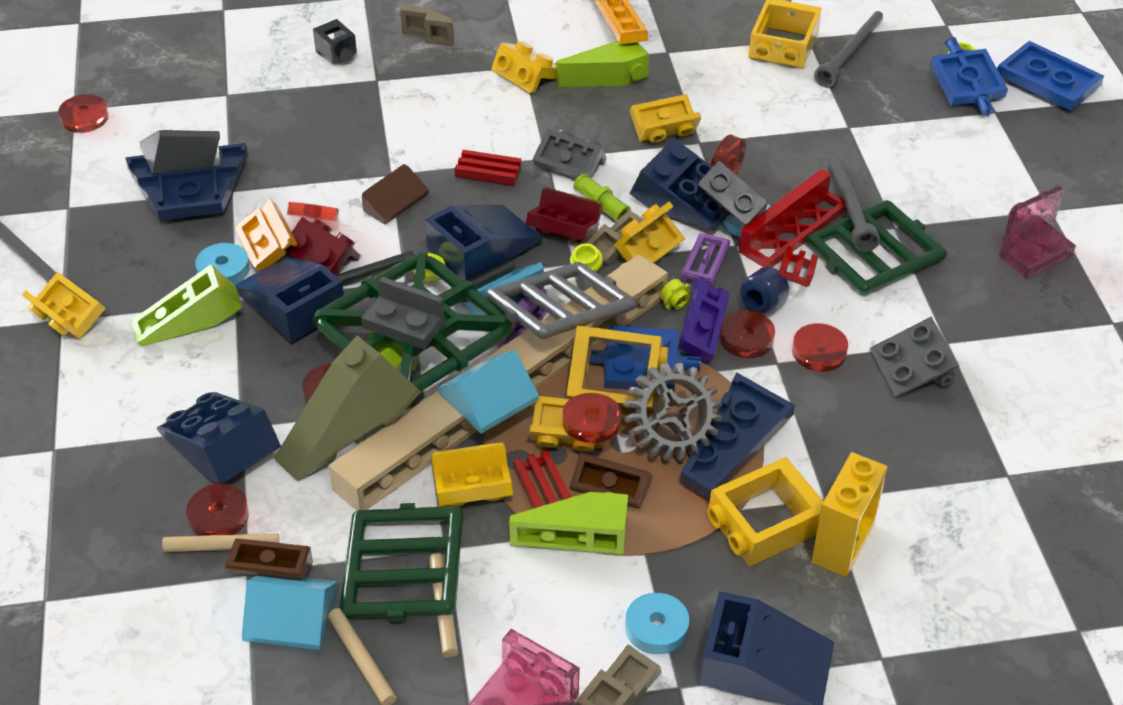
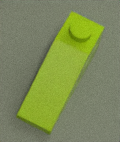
[556,41,649,87]
[131,264,243,346]
[509,492,628,554]

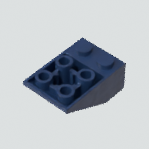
[629,138,730,231]
[425,205,543,281]
[235,256,344,342]
[156,392,281,485]
[700,591,834,705]

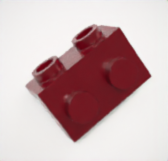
[526,187,603,243]
[285,217,361,275]

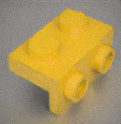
[492,41,556,93]
[629,94,702,143]
[614,201,686,263]
[22,272,106,339]
[529,396,608,452]
[431,442,513,506]

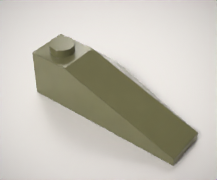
[274,335,421,481]

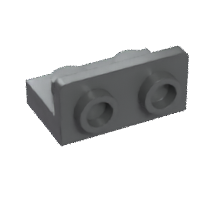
[532,128,607,179]
[699,161,768,226]
[361,277,445,350]

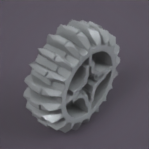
[624,362,722,461]

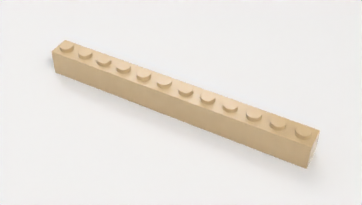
[328,254,668,511]

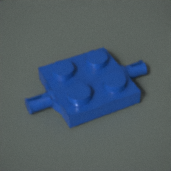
[930,37,1008,116]
[590,326,701,392]

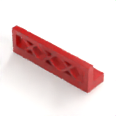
[739,169,847,268]

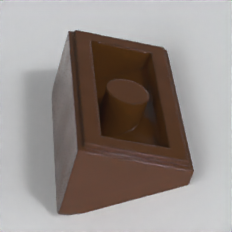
[361,164,429,224]
[569,453,653,508]
[225,538,313,581]

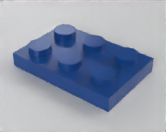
[997,41,1104,111]

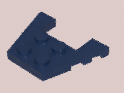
[125,143,248,221]

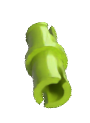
[573,174,631,222]

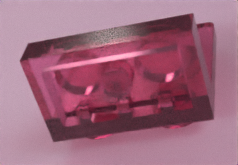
[999,186,1076,278]
[468,629,580,705]

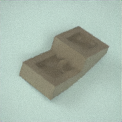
[400,4,455,47]
[585,210,644,265]
[576,644,662,705]

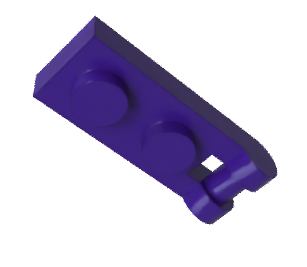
[678,276,730,363]

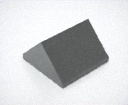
[139,130,220,173]

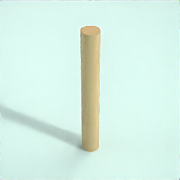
[162,533,280,552]
[429,553,458,658]
[328,608,397,705]

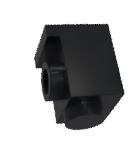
[313,19,357,63]

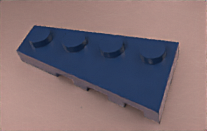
[681,372,795,500]

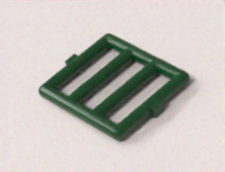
[805,200,947,295]
[339,503,463,623]

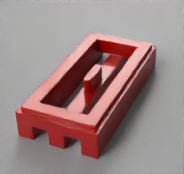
[454,149,522,186]
[778,245,818,287]
[513,450,571,509]

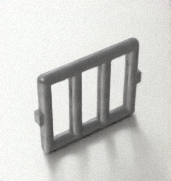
[487,262,637,339]

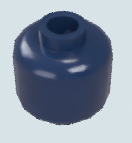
[740,267,790,316]

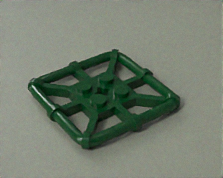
[313,252,514,391]

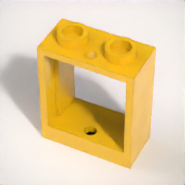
[748,0,822,69]
[566,326,668,411]
[811,452,888,577]
[707,457,824,567]

